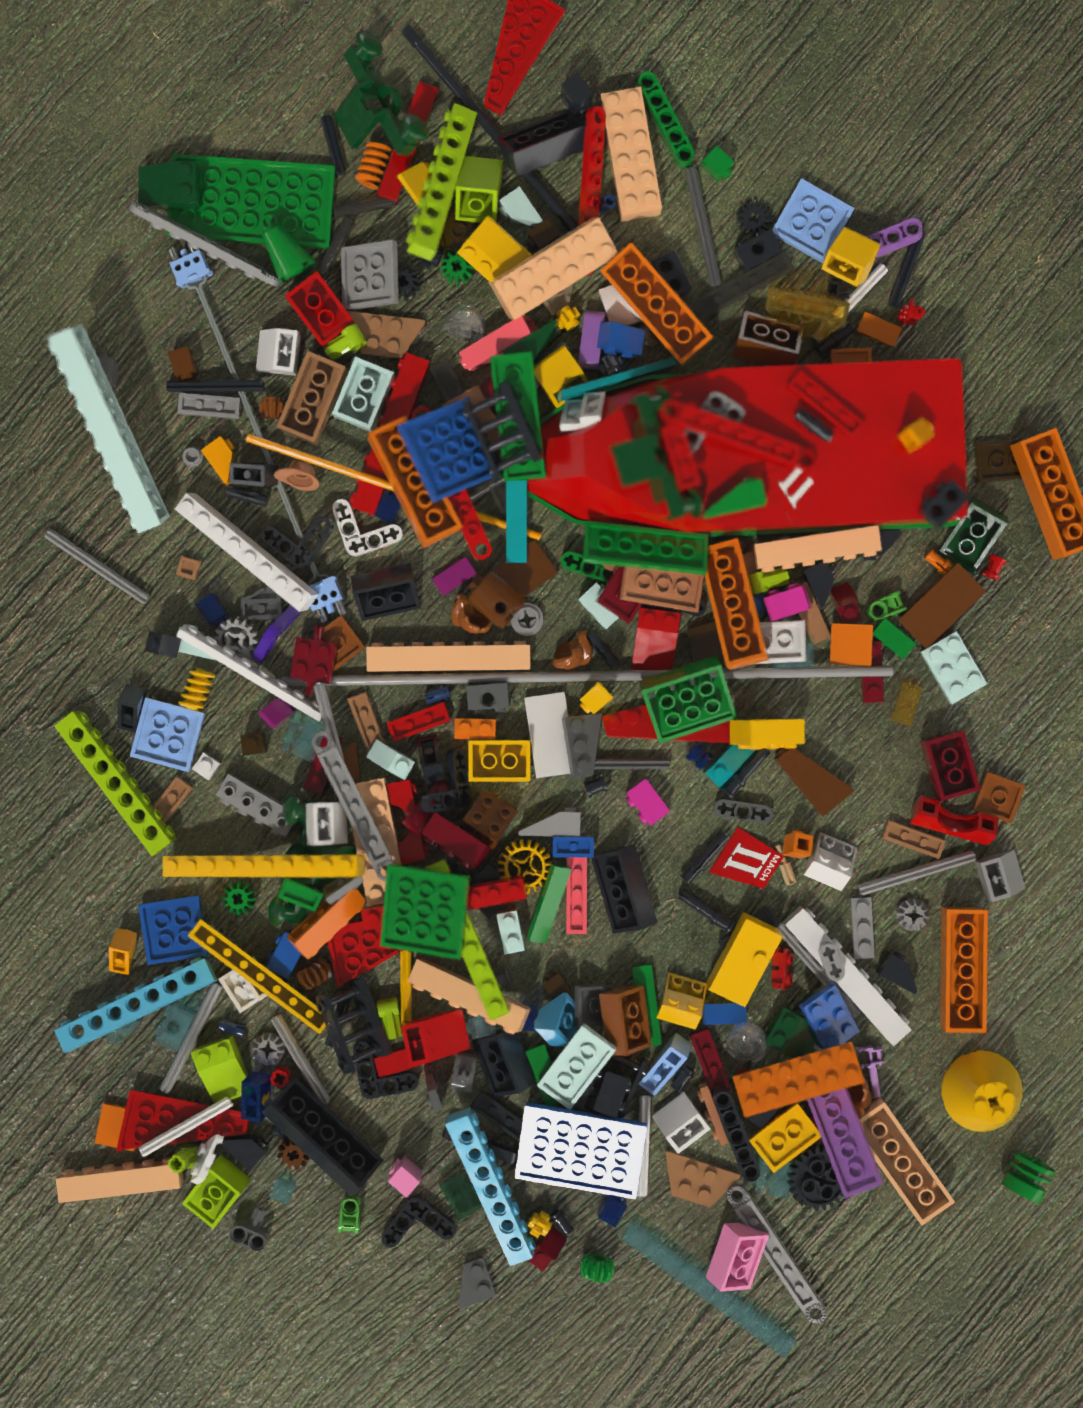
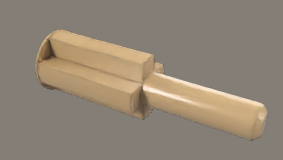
[775,844,797,886]

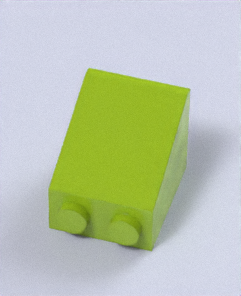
[455,156,503,223]

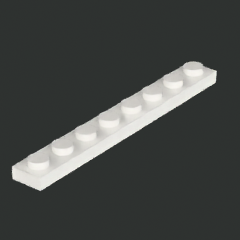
[177,625,321,721]

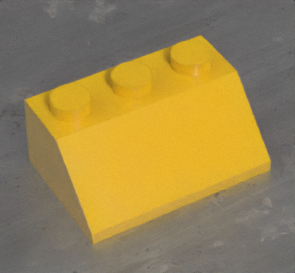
[457,215,532,282]

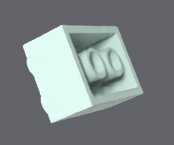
[332,357,395,432]

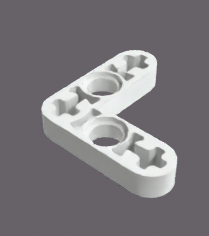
[332,499,403,557]

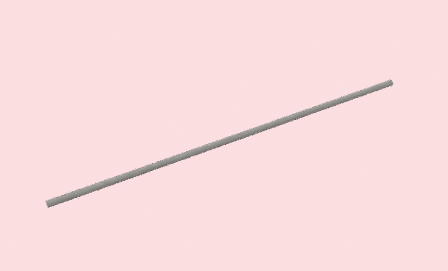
[281,666,893,686]

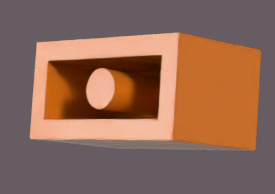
[454,718,496,740]

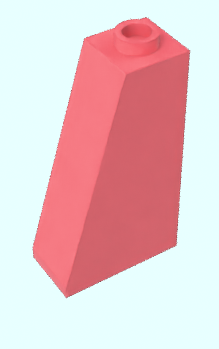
[459,315,538,371]

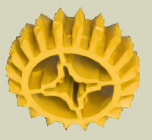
[498,839,552,894]

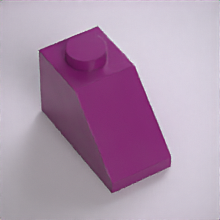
[258,697,296,729]

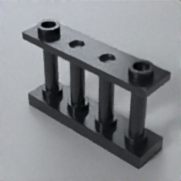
[462,381,545,480]
[315,977,392,1074]
[571,1055,649,1119]

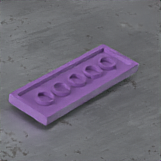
[807,1088,885,1198]

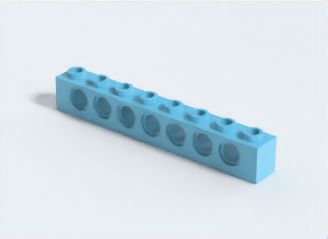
[54,957,218,1053]
[445,1107,536,1266]

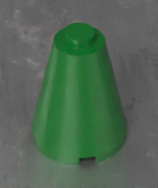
[262,224,316,285]

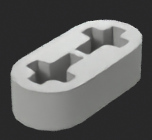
[818,942,845,981]

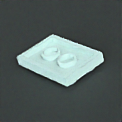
[920,631,987,704]

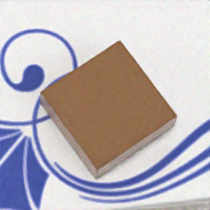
[176,555,202,581]

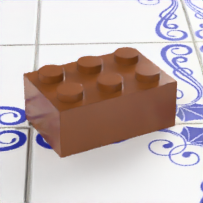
[599,985,651,1056]

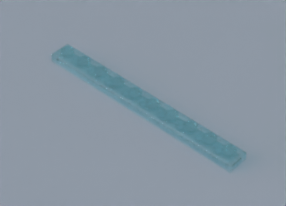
[621,1221,797,1358]

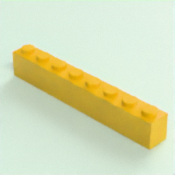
[188,919,326,1034]

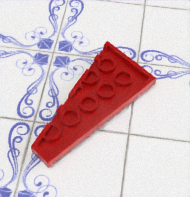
[484,0,565,117]
[602,705,730,744]
[328,920,401,988]
[116,1089,251,1151]

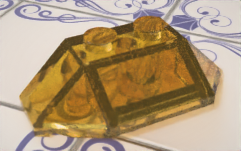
[765,287,850,339]

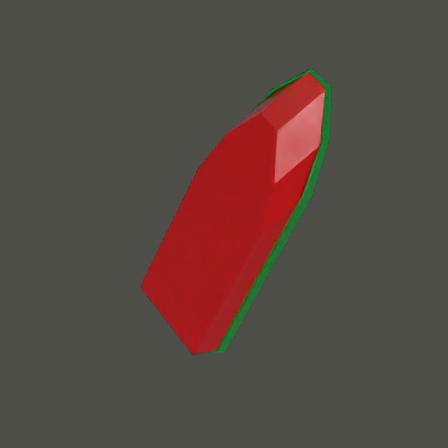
[526,359,968,538]

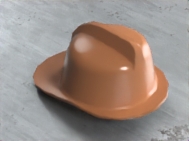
[274,460,319,491]

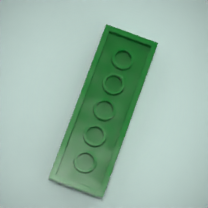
[490,352,546,482]
[582,521,708,575]

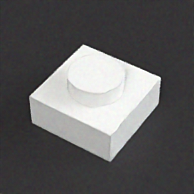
[192,752,221,780]

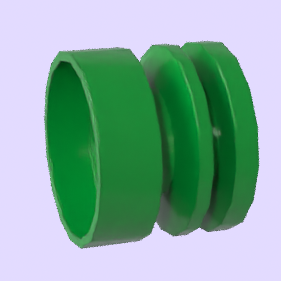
[1001,1151,1056,1204]

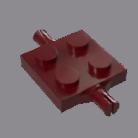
[290,626,338,696]

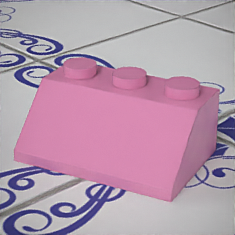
[705,1223,769,1292]

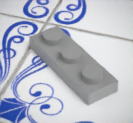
[177,393,241,419]
[850,896,875,959]

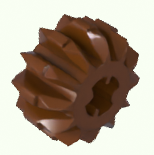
[296,959,332,990]
[277,1138,310,1171]

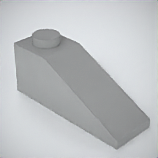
[519,807,581,837]

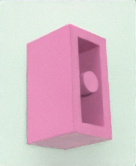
[388,1155,423,1198]

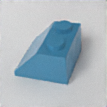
[534,993,578,1047]

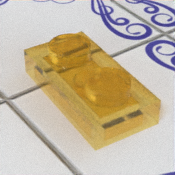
[890,682,923,727]

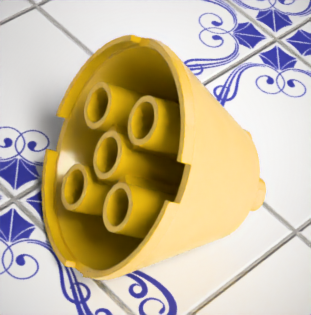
[941,1050,1023,1132]

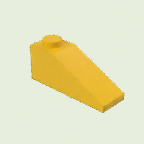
[579,682,613,714]

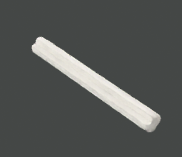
[812,264,888,343]
[637,1095,651,1196]
[139,1097,233,1157]

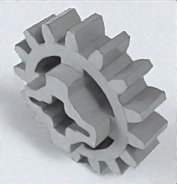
[214,617,259,658]

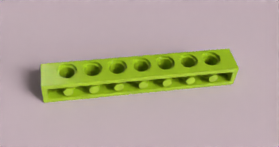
[406,103,477,261]
[54,710,177,856]

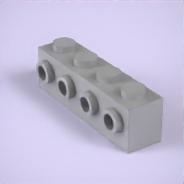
[216,773,299,837]

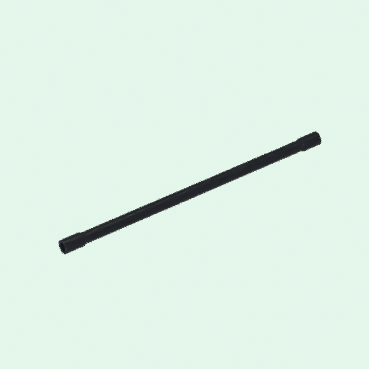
[401,25,578,232]

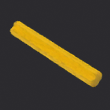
[400,950,412,1024]

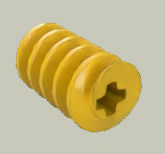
[178,666,216,712]

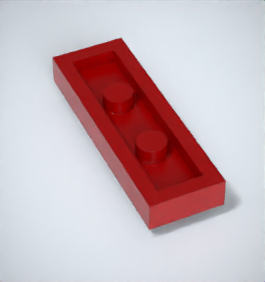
[660,425,701,491]
[387,702,451,742]

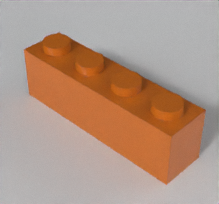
[286,889,367,960]

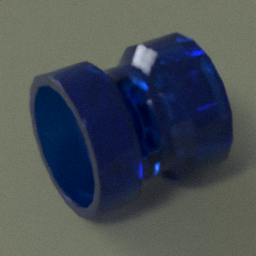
[685,742,713,771]

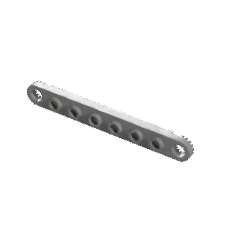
[129,201,280,287]
[312,731,395,881]
[727,1184,826,1324]

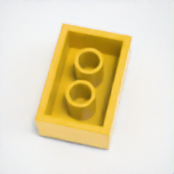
[730,719,805,749]
[469,740,530,782]

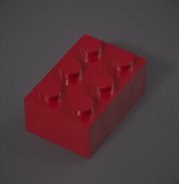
[919,730,981,801]
[422,813,491,870]

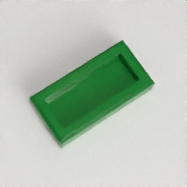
[873,618,916,660]
[277,877,324,912]

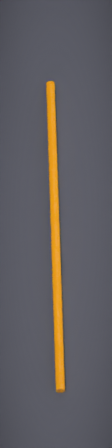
[246,433,542,540]

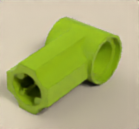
[324,324,367,361]
[748,568,790,595]
[377,997,403,1040]
[168,1144,199,1173]

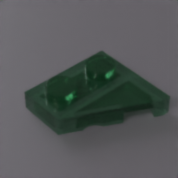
[439,1174,483,1221]

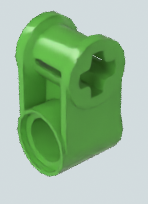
[865,590,907,620]
[338,1193,361,1234]

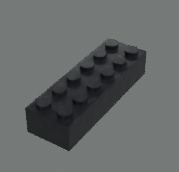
[262,1077,383,1196]

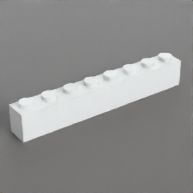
[175,493,319,612]
[783,906,911,1046]

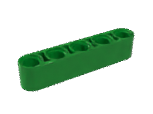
[637,71,694,169]

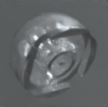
[444,306,486,344]
[726,1022,767,1063]

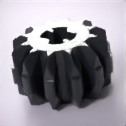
[398,266,421,301]

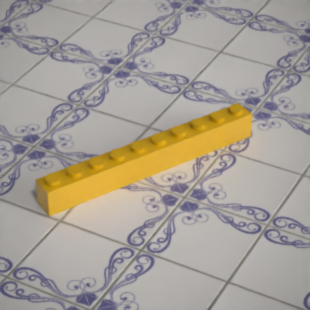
[163,854,365,877]

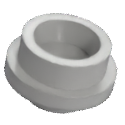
[182,446,203,467]

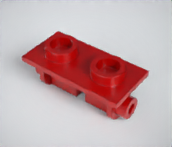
[897,299,925,327]
[771,947,794,990]

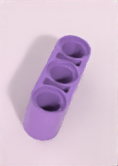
[868,218,923,258]
[578,310,605,371]

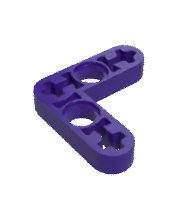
[251,605,303,666]

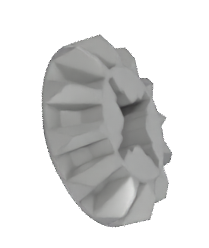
[511,603,543,636]
[897,898,930,931]
[252,1033,285,1066]

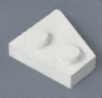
[190,1134,224,1184]

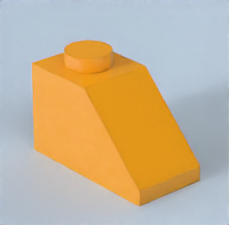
[898,418,935,452]
[201,436,236,485]
[109,928,137,975]

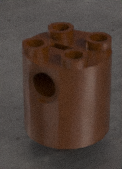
[467,570,526,628]

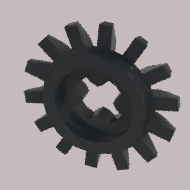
[736,200,772,237]

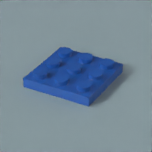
[138,895,209,965]

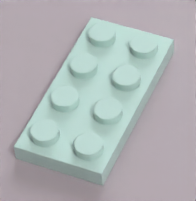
[537,1023,617,1110]

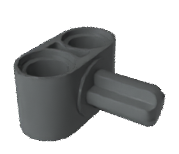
[451,1052,477,1092]
[229,1206,269,1252]

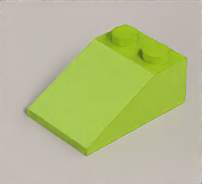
[191,1035,254,1104]
[182,1154,252,1229]

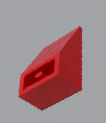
[401,1009,471,1066]

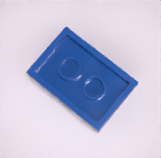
[799,982,860,1049]

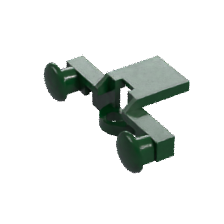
[334,30,429,156]
[610,386,703,522]
[268,794,356,927]

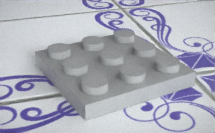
[341,240,398,310]

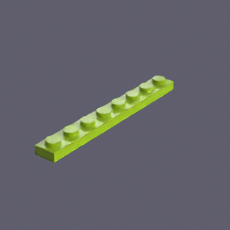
[425,859,510,1021]

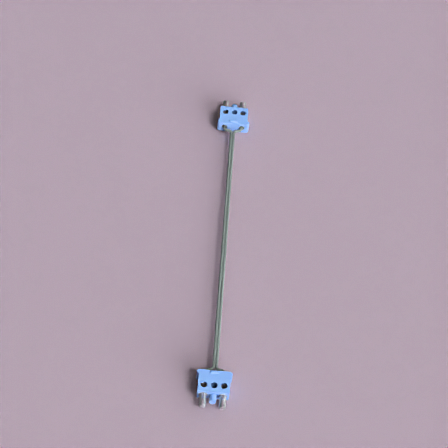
[169,242,346,623]

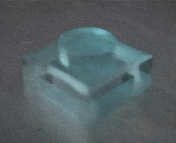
[269,1177,297,1205]

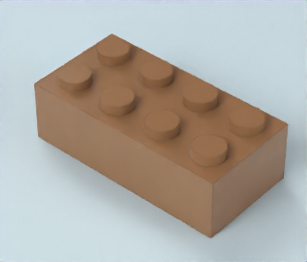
[277,351,348,446]

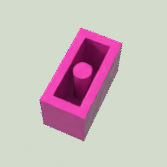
[763,583,812,622]
[625,778,670,826]

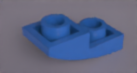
[703,1003,747,1025]

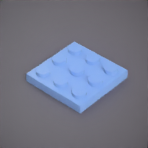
[772,178,854,263]
[130,697,206,772]

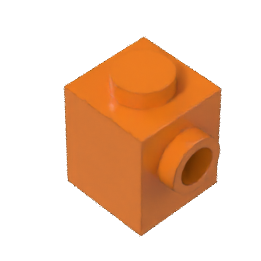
[782,830,814,859]

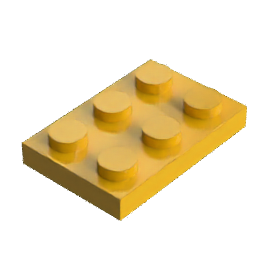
[748,1102,821,1173]

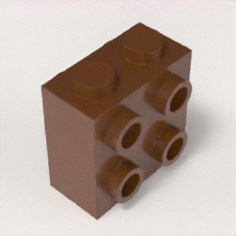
[459,790,518,850]

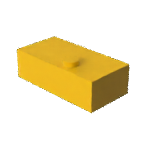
[706,912,783,1007]

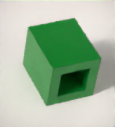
[701,145,735,183]

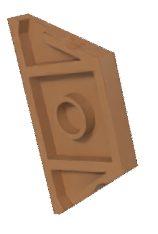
[348,311,426,360]
[665,1149,740,1208]

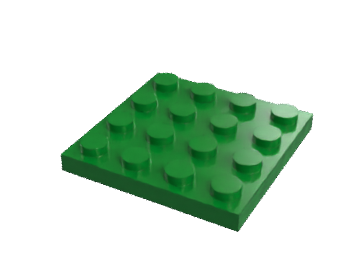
[380,864,470,959]

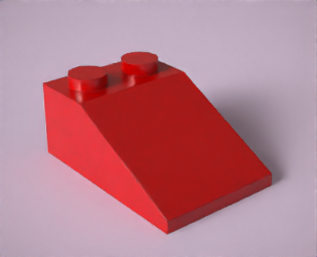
[285,271,355,347]
[631,608,681,670]

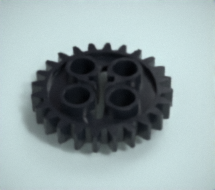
[787,1144,844,1211]

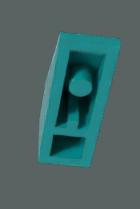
[703,745,755,788]

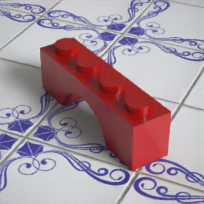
[386,778,429,864]
[910,795,999,846]

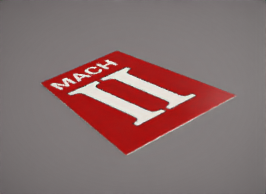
[763,464,820,525]
[708,827,784,889]

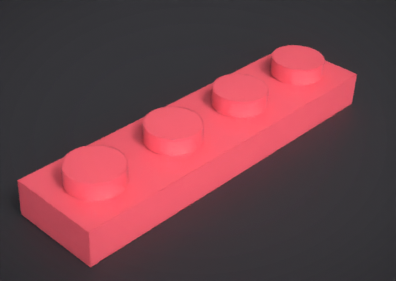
[566,857,587,934]

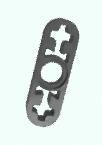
[713,799,773,824]

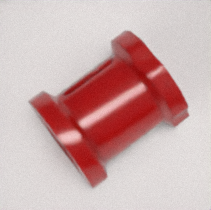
[981,555,1007,581]
[270,1066,291,1088]

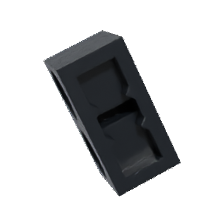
[651,251,692,297]
[918,480,970,530]

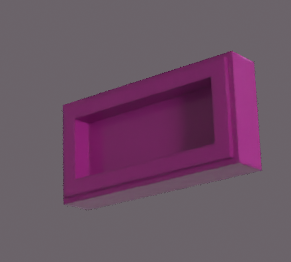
[432,557,477,596]

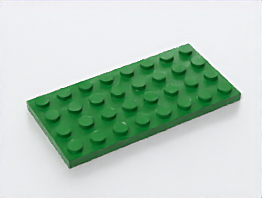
[166,154,335,249]

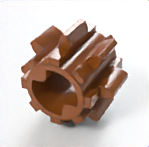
[259,397,284,420]

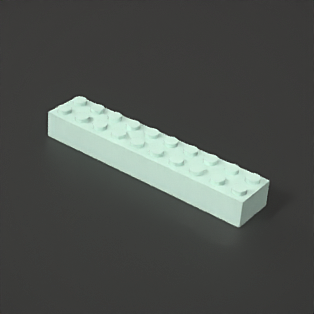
[48,324,170,533]

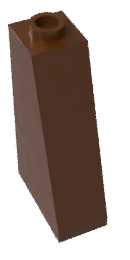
[774,748,854,817]

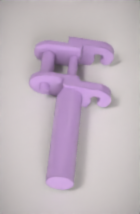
[857,1046,885,1098]

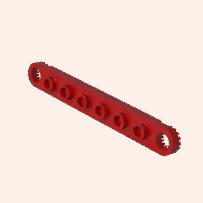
[578,106,606,276]
[660,400,817,471]
[412,406,492,560]

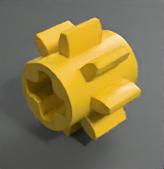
[556,305,581,331]
[527,1210,552,1238]

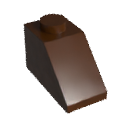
[343,741,362,783]

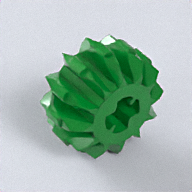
[440,250,475,286]
[221,880,257,916]
[580,1253,614,1283]

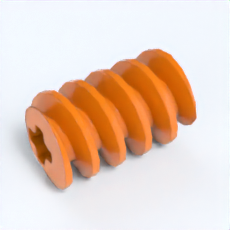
[355,142,392,190]

